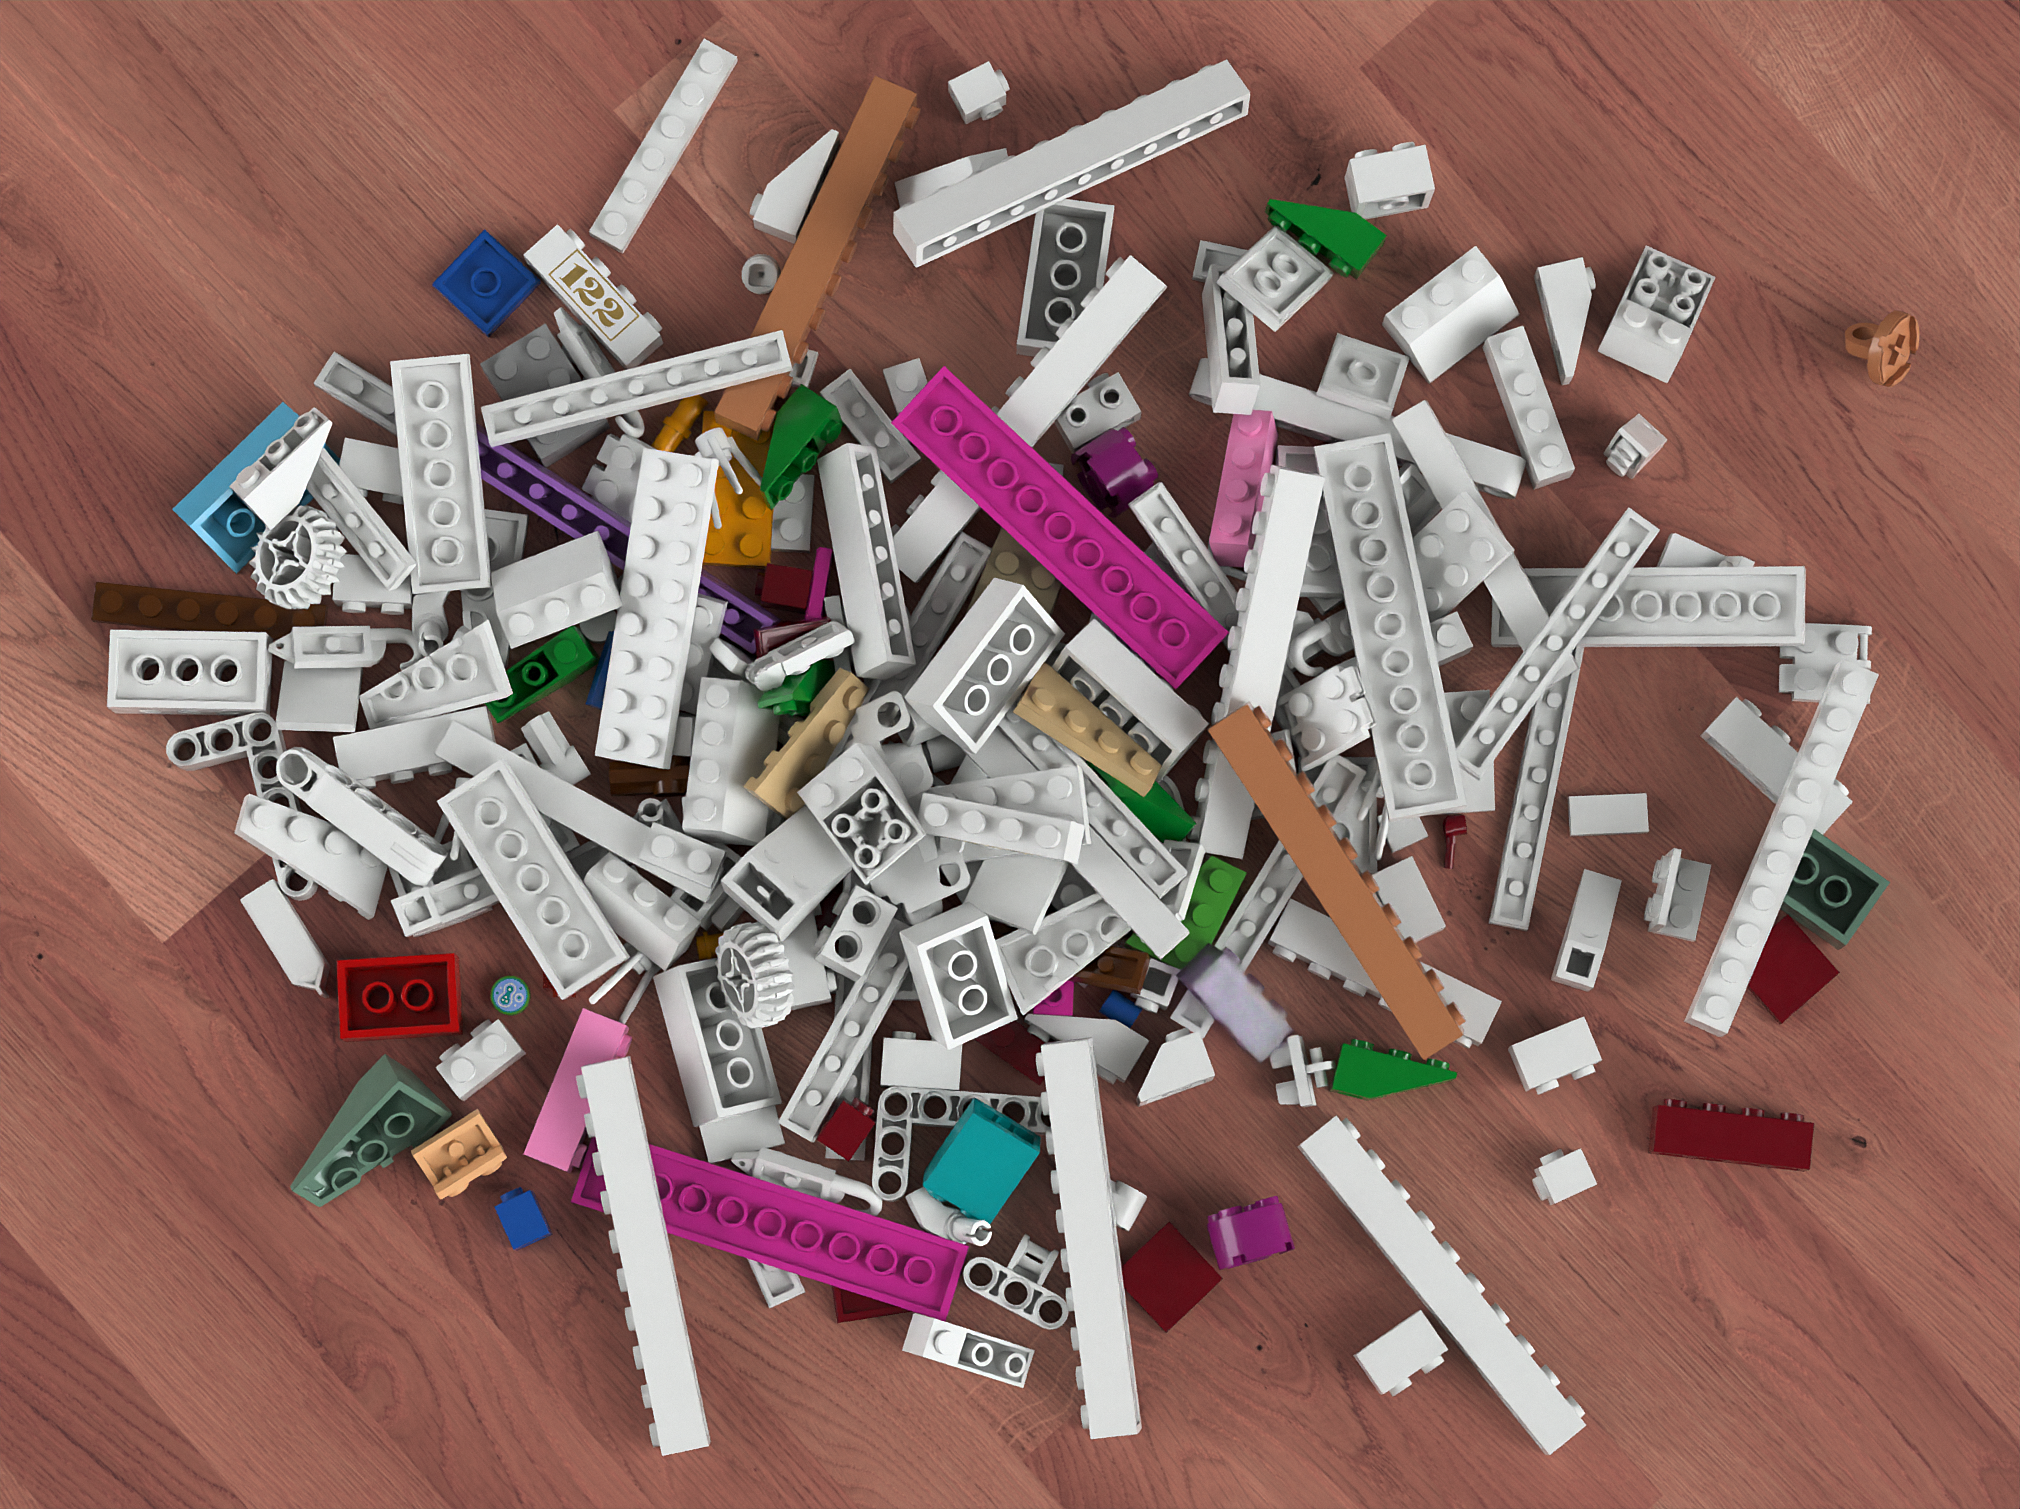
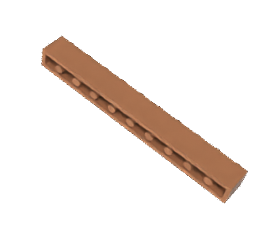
[714,76,921,441]
[1208,701,1466,1060]

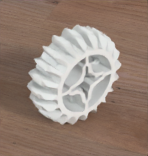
[249,505,347,609]
[715,922,795,1029]

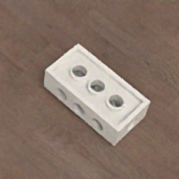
[107,630,273,716]

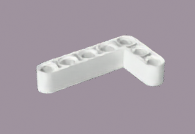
[166,712,318,901]
[872,1086,1051,1202]

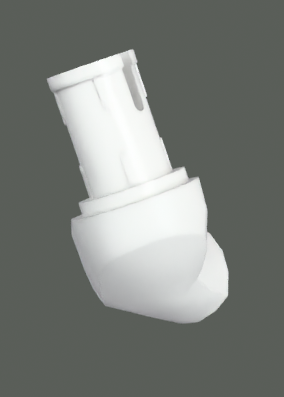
[412,591,450,657]
[905,1187,992,1246]

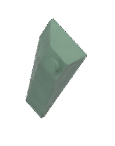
[290,1054,452,1207]

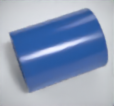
[1099,990,1142,1028]

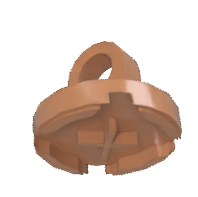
[1845,310,1920,387]

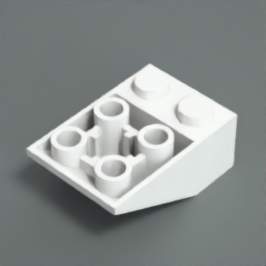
[1598,246,1715,383]
[797,742,926,885]
[721,806,853,943]

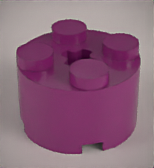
[1071,427,1159,518]
[1206,1196,1295,1270]

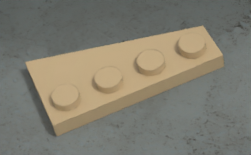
[1013,662,1162,797]
[743,668,870,820]

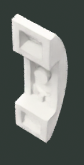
[391,868,500,937]

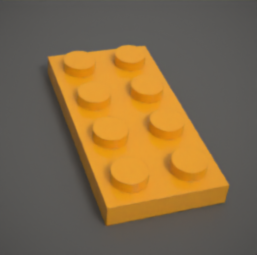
[702,411,777,569]

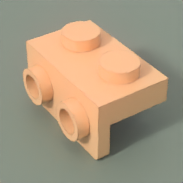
[411,1109,507,1199]

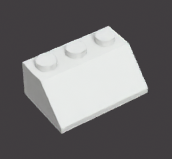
[1382,246,1520,384]
[491,531,623,649]

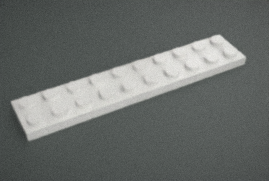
[1314,432,1467,822]

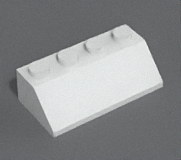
[904,578,1065,755]
[1052,619,1209,783]
[682,677,781,846]
[653,958,782,1127]

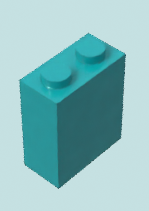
[923,1097,1041,1224]

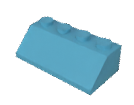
[172,402,340,574]

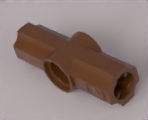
[609,755,691,797]

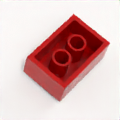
[336,953,463,1042]

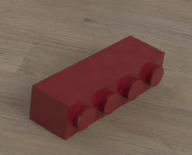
[1648,1099,1814,1172]

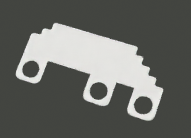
[845,691,971,914]

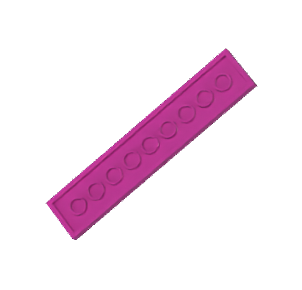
[891,366,1229,690]
[571,1136,969,1322]

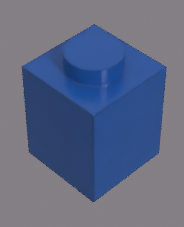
[494,1187,553,1251]

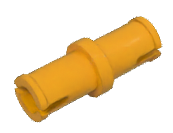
[651,395,708,453]

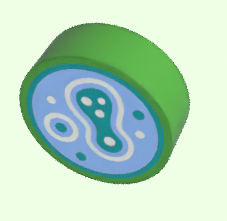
[491,976,531,1016]

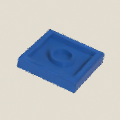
[432,229,541,338]

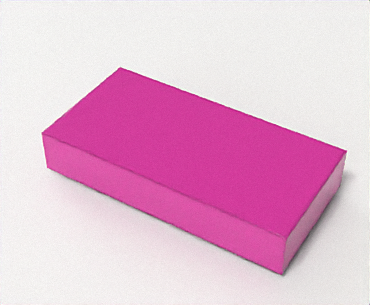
[804,547,834,620]

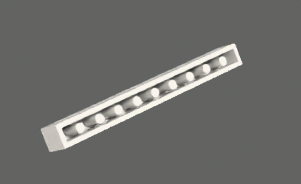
[893,59,1250,268]
[891,255,1168,583]
[1187,464,1325,859]
[1684,659,1879,1037]
[1036,1037,1142,1439]
[576,1056,711,1456]
[1298,1116,1586,1455]

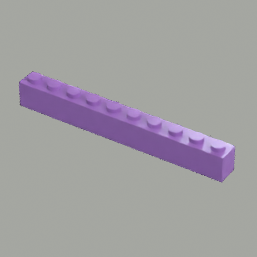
[476,423,782,654]

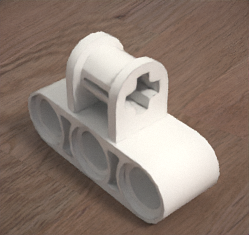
[963,1234,1069,1330]

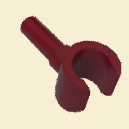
[1442,814,1467,869]

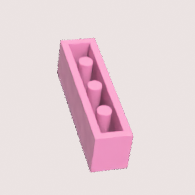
[1209,410,1278,567]
[524,1008,632,1173]

